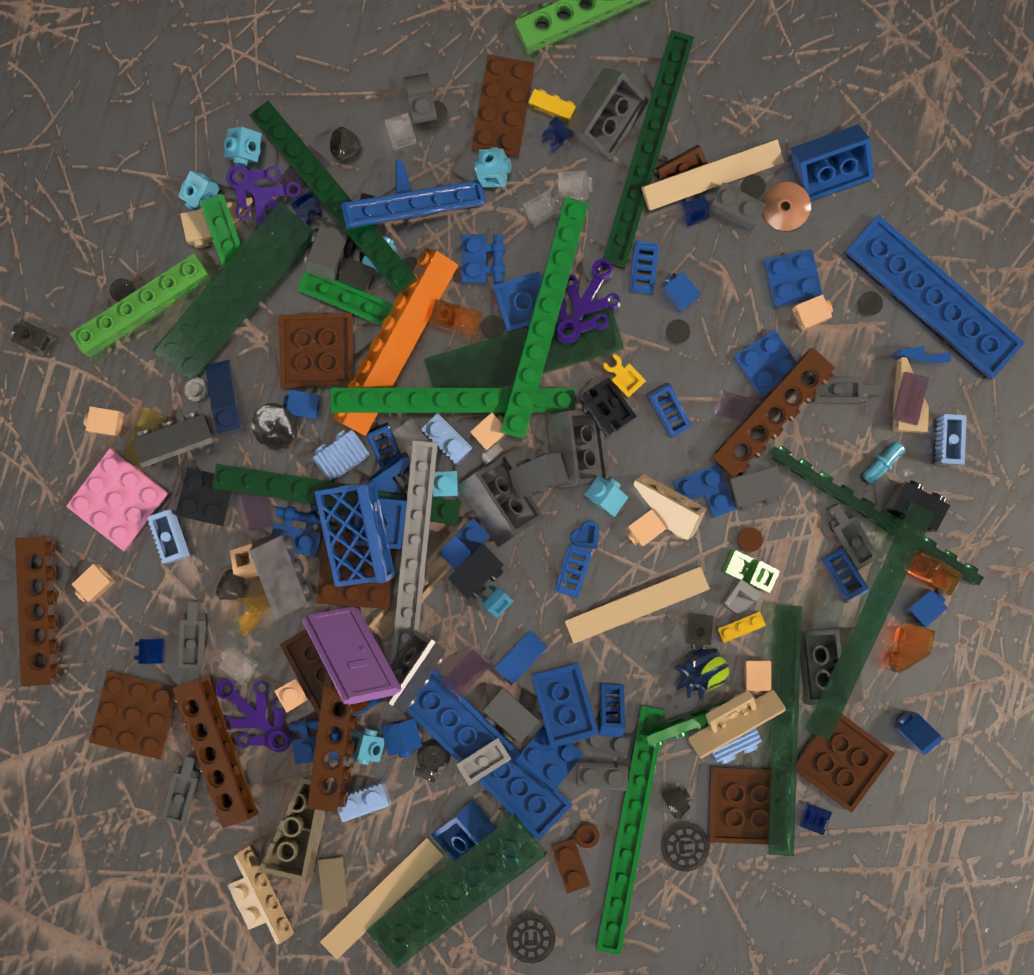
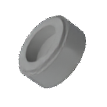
[184,378,209,403]
[481,443,504,466]

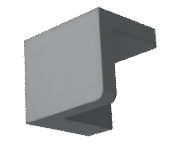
[722,579,762,616]

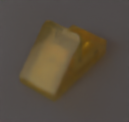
[236,594,270,636]

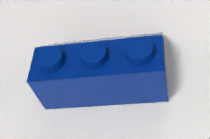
[790,124,874,201]
[431,800,521,891]

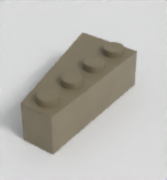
[258,775,332,882]

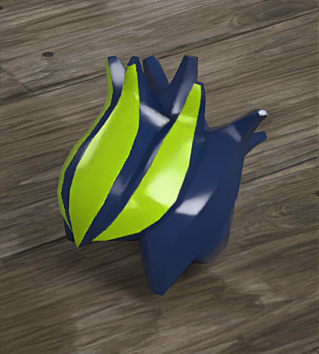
[674,648,730,700]

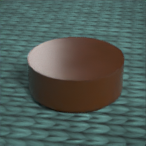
[738,528,763,552]
[575,822,600,848]

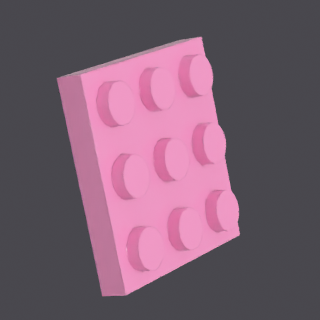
[66,448,170,551]

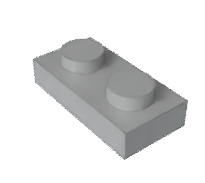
[456,737,511,786]

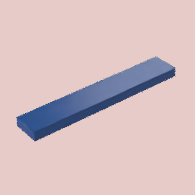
[341,180,486,229]

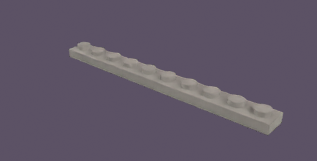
[390,440,438,667]

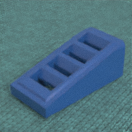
[395,159,411,194]
[629,241,659,294]
[646,382,692,438]
[366,422,401,468]
[555,544,593,598]
[822,548,869,603]
[598,683,625,737]

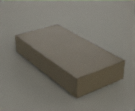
[318,856,348,910]

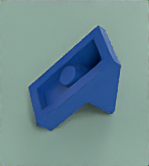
[366,451,411,494]
[438,519,490,570]

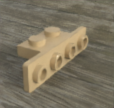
[688,690,786,758]
[227,846,294,944]

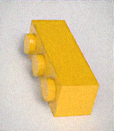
[528,89,576,123]
[716,611,766,643]

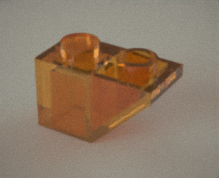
[429,299,483,339]
[902,548,963,596]
[889,623,936,673]

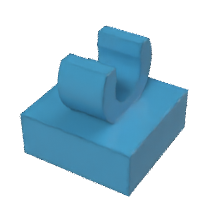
[480,585,514,619]

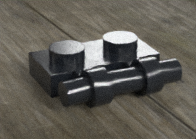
[578,377,637,437]

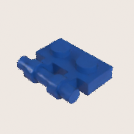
[462,234,505,284]
[271,506,322,557]
[289,718,342,764]

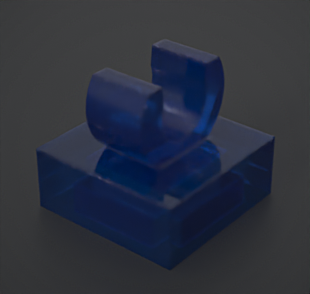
[542,116,572,149]
[290,191,321,223]
[682,194,710,226]
[134,638,163,664]
[799,802,832,835]

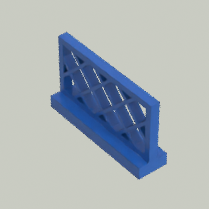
[314,480,395,587]

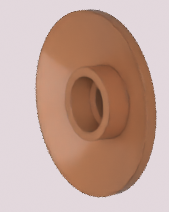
[763,182,811,231]

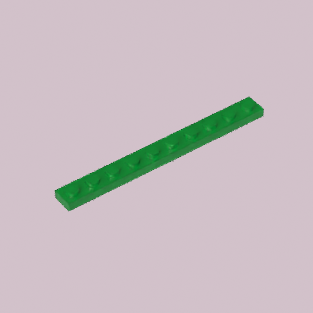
[499,197,589,439]
[330,388,575,413]
[596,705,666,955]

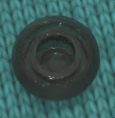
[330,127,360,160]
[216,569,247,601]
[417,739,450,773]
[662,786,692,819]

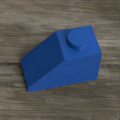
[894,712,944,755]

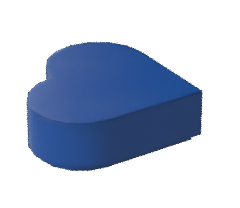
[570,520,599,549]

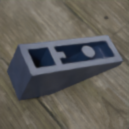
[205,360,246,436]

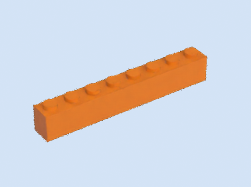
[332,248,458,436]

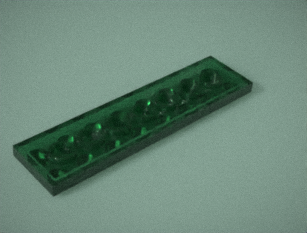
[153,200,314,380]
[424,303,625,388]
[366,813,547,968]

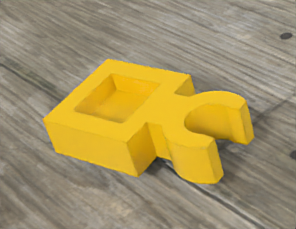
[603,354,646,398]

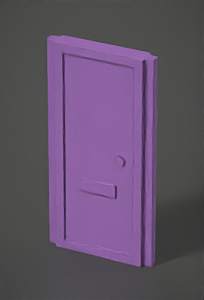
[302,607,402,705]

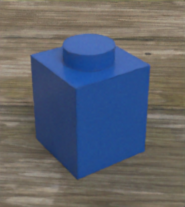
[662,272,701,313]
[283,390,322,421]
[904,589,948,627]
[381,718,422,758]

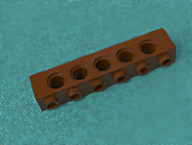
[711,348,835,477]
[15,536,60,686]
[307,670,360,812]
[173,675,258,828]

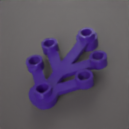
[226,165,307,235]
[556,259,621,344]
[215,679,292,752]

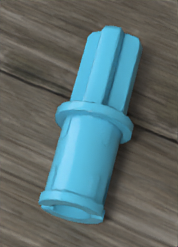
[863,441,906,484]

